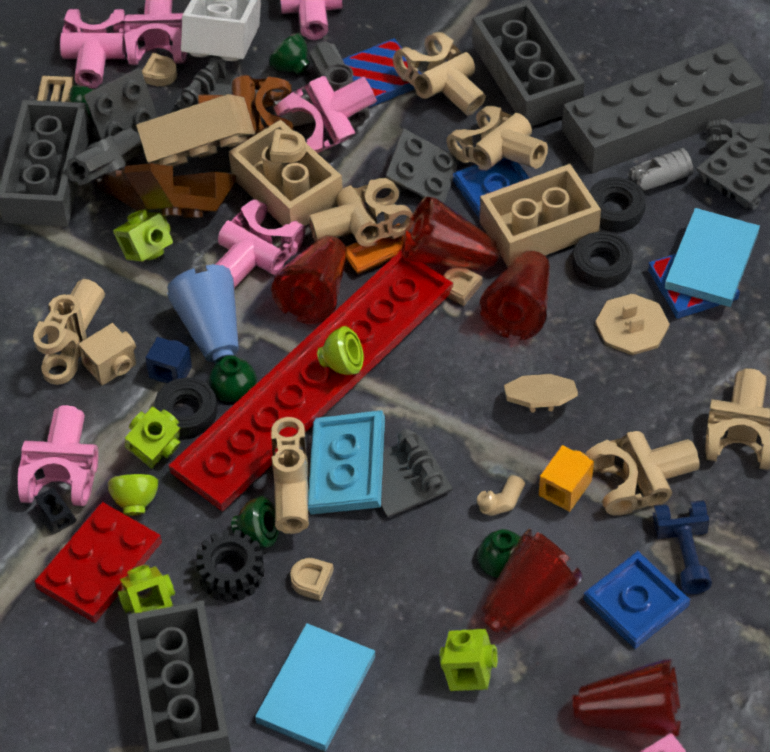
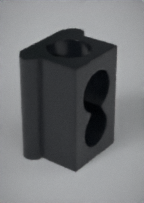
[34,487,77,534]

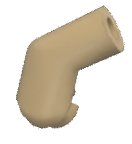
[476,475,525,516]

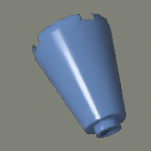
[167,264,239,364]

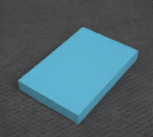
[665,208,760,307]
[308,410,385,515]
[255,623,375,752]

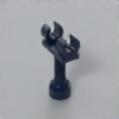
[653,500,712,594]

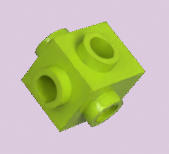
[113,209,174,262]
[125,406,181,469]
[118,565,175,614]
[440,629,498,691]

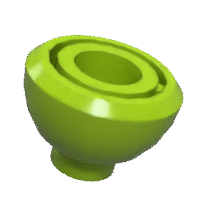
[317,326,364,375]
[107,474,158,516]

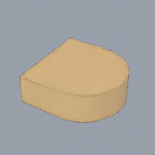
[142,53,177,86]
[270,129,306,163]
[443,267,482,306]
[290,558,333,601]

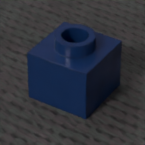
[145,337,192,384]

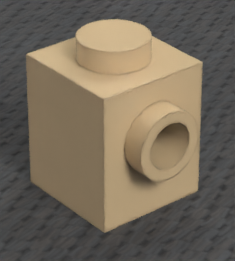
[78,323,136,386]

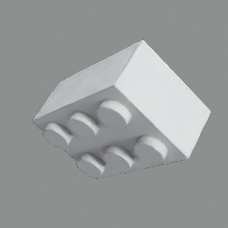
[181,0,261,61]

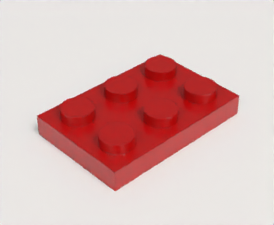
[34,502,162,623]

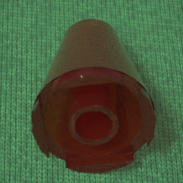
[402,196,500,271]
[271,235,347,324]
[479,251,550,340]
[481,528,583,634]
[573,658,681,738]

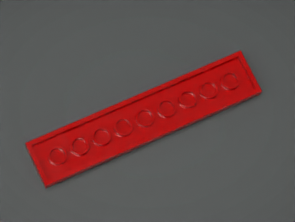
[169,249,453,512]

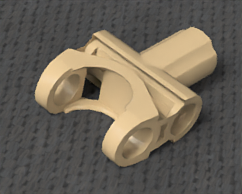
[393,32,486,116]
[447,106,548,170]
[308,178,415,246]
[33,279,105,385]
[705,368,770,471]
[271,417,308,534]
[585,431,700,516]

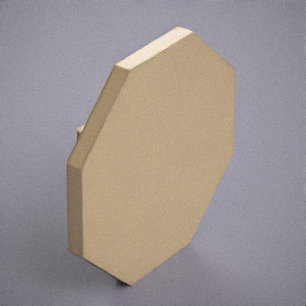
[595,294,670,355]
[504,374,578,413]

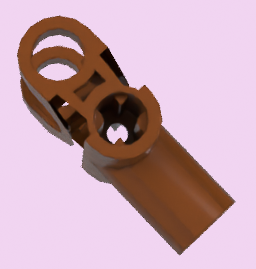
[198,75,293,140]

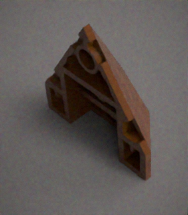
[94,163,236,219]

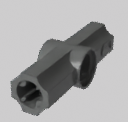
[309,41,370,128]
[65,128,143,186]

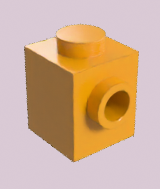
[539,445,594,512]

